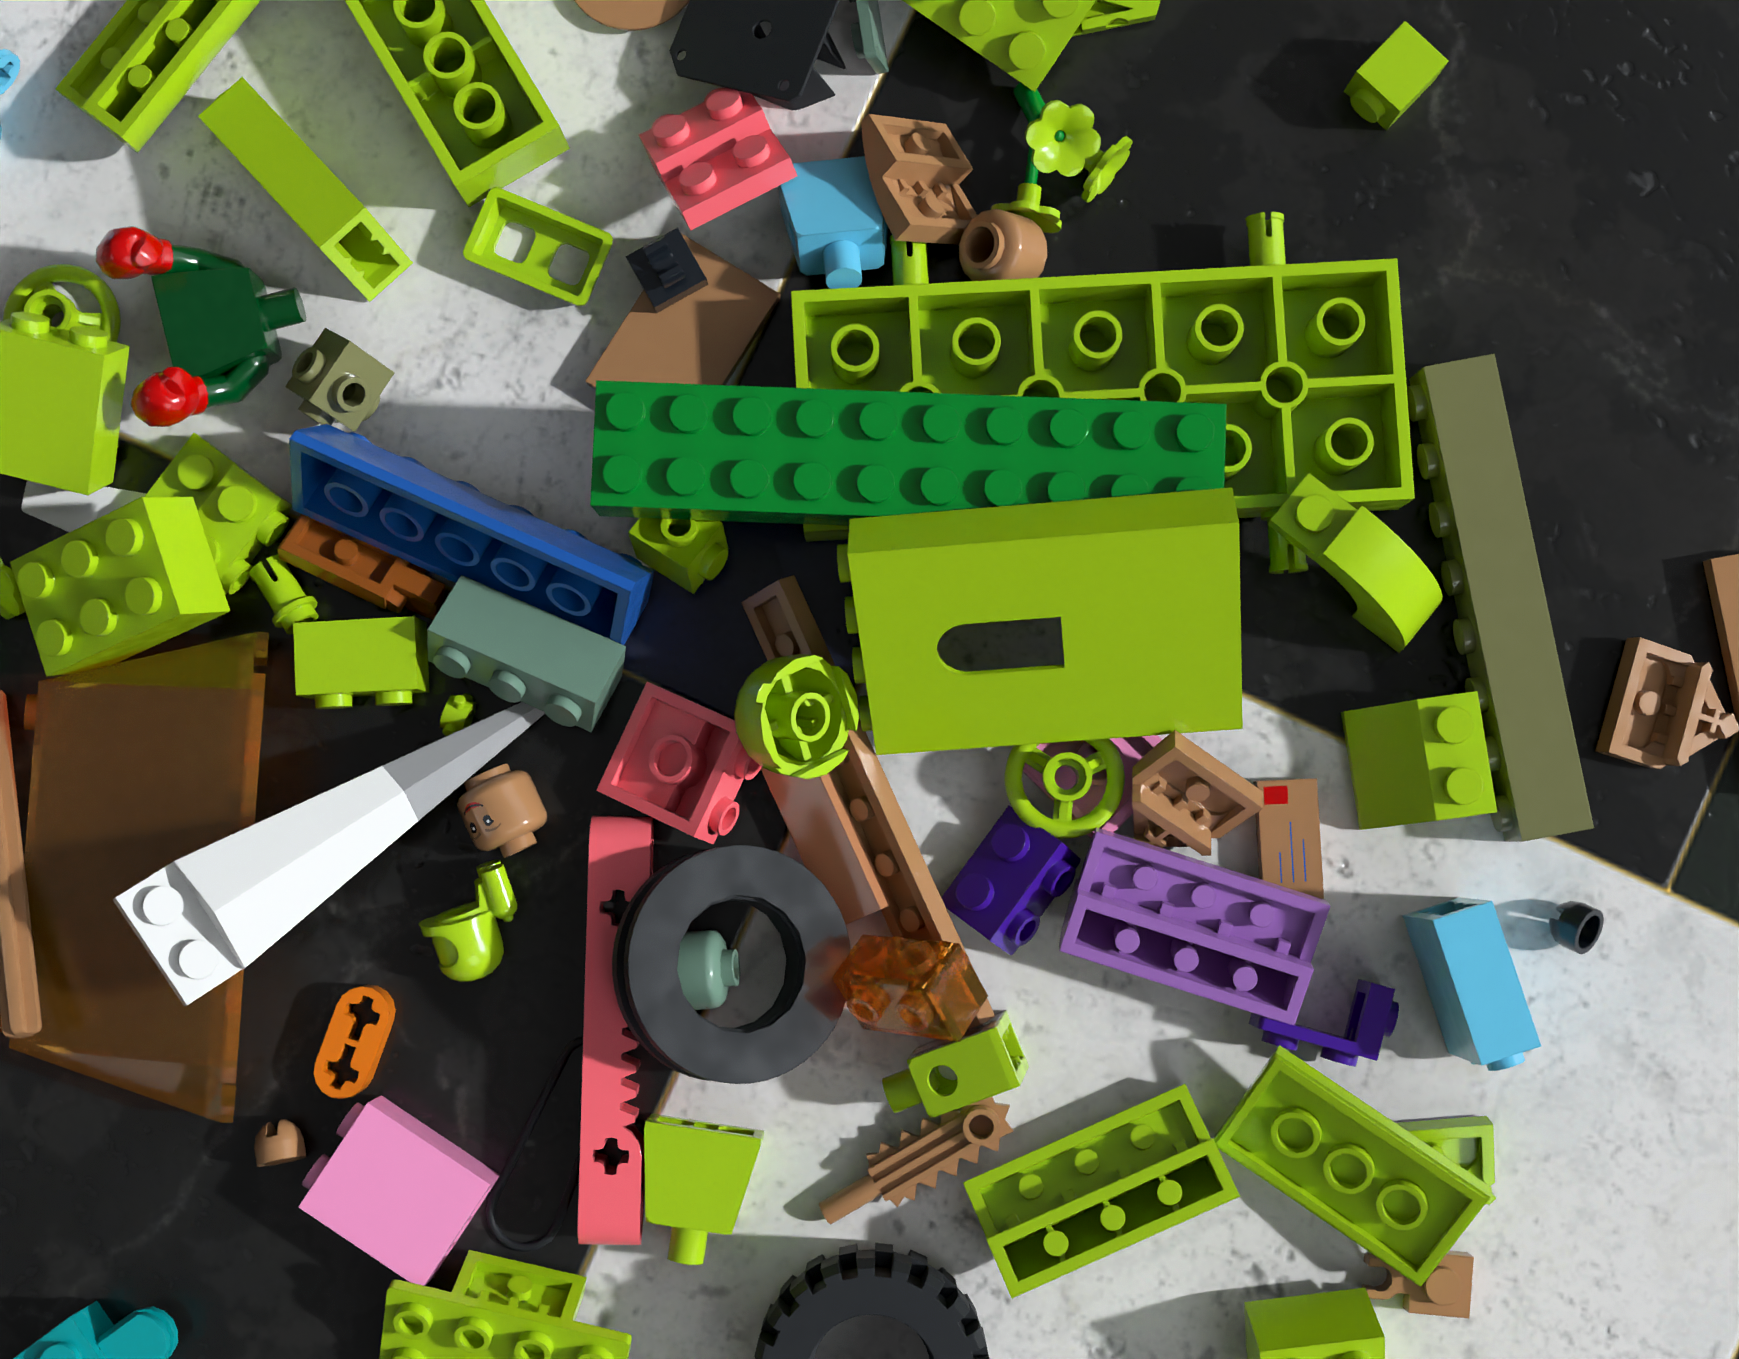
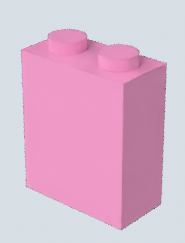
[299,1095,500,1286]

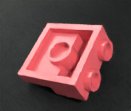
[639,87,797,231]
[596,682,762,844]

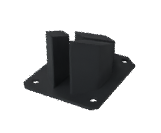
[669,0,846,110]

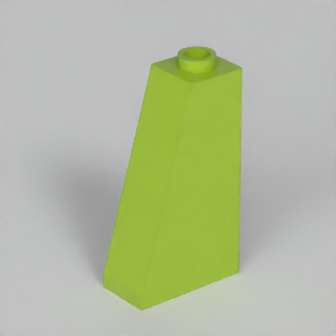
[198,77,413,302]

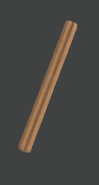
[0,690,42,1038]

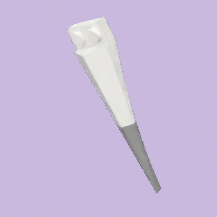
[113,702,545,1006]

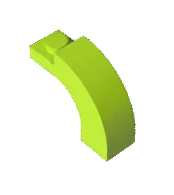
[1268,473,1443,653]

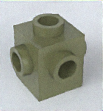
[285,328,394,432]

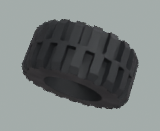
[754,1243,989,1359]

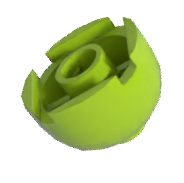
[734,654,859,779]

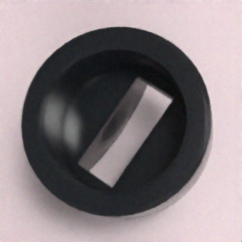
[1549,901,1604,954]

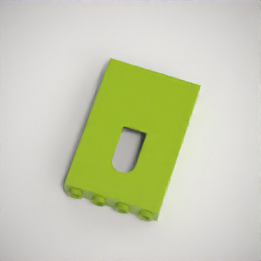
[837,487,1243,755]

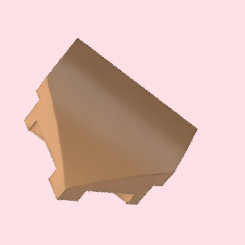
[1596,637,1739,769]
[1132,730,1263,856]

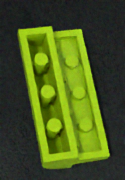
[55,0,261,153]
[963,1084,1240,1299]

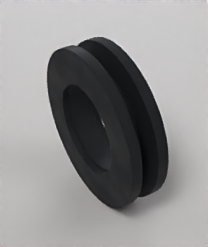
[612,845,852,1084]

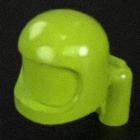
[419,859,517,982]

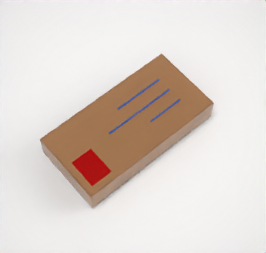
[1253,778,1324,899]

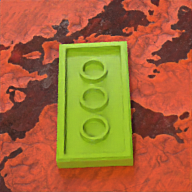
[1214,1045,1492,1287]

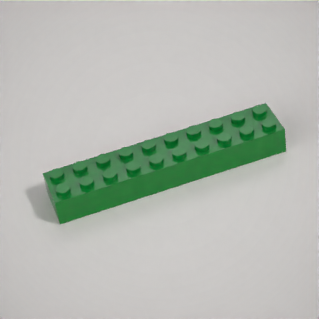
[590,380,1227,526]

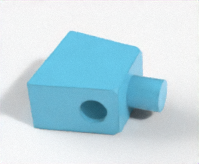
[778,156,889,289]

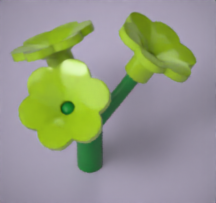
[991,83,1133,233]

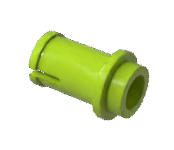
[249,555,318,634]

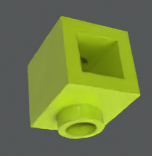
[628,518,728,594]

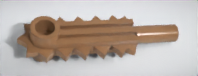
[819,1096,1014,1225]

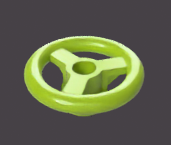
[2,264,121,342]
[1004,739,1125,839]

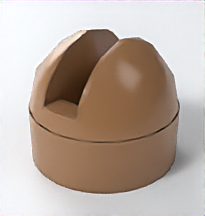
[254,1119,306,1167]

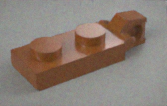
[277,514,446,620]

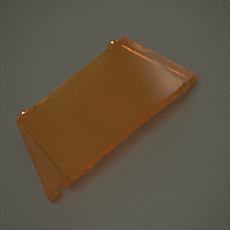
[0,632,269,1123]

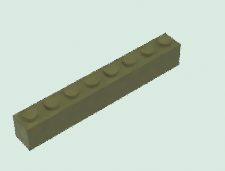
[1407,354,1594,842]

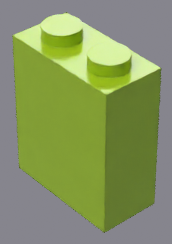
[0,312,130,496]

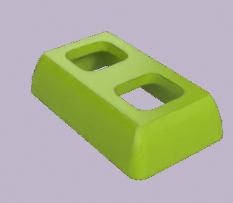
[463,187,613,306]

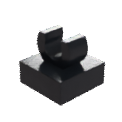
[626,228,708,313]

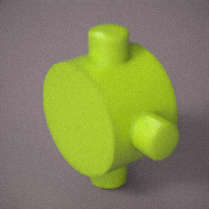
[440,693,476,736]

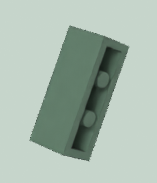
[427,575,626,732]

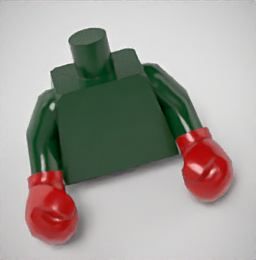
[96,226,306,427]

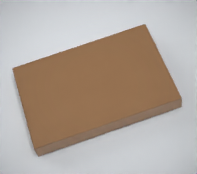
[585,233,781,390]

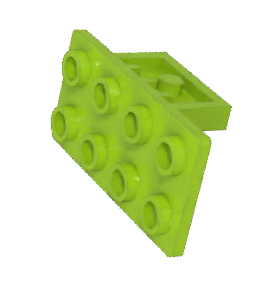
[379,1250,632,1359]

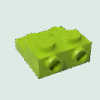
[145,433,292,596]

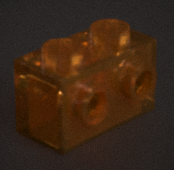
[833,934,988,1042]

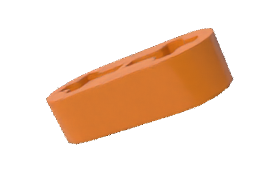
[314,984,396,1099]

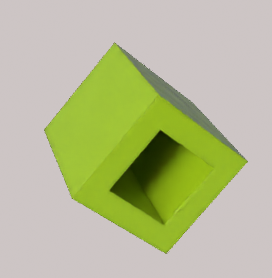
[1344,21,1449,131]

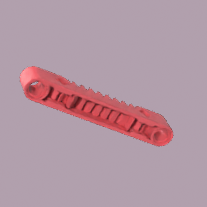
[578,816,654,1245]

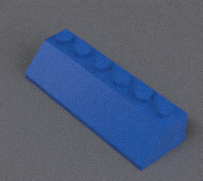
[289,424,655,645]

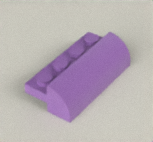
[1059,828,1331,1026]

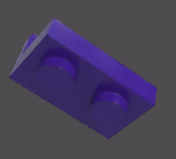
[941,805,1081,955]

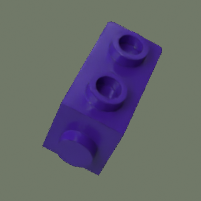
[1248,979,1399,1067]

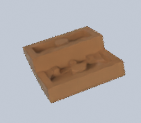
[861,114,977,245]

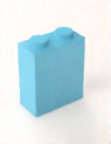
[1402,897,1541,1071]

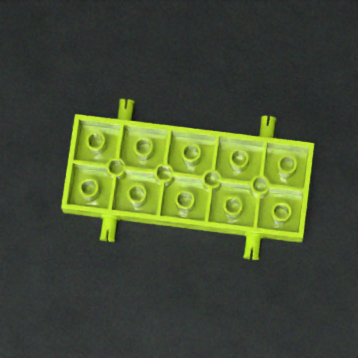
[791,212,1415,574]

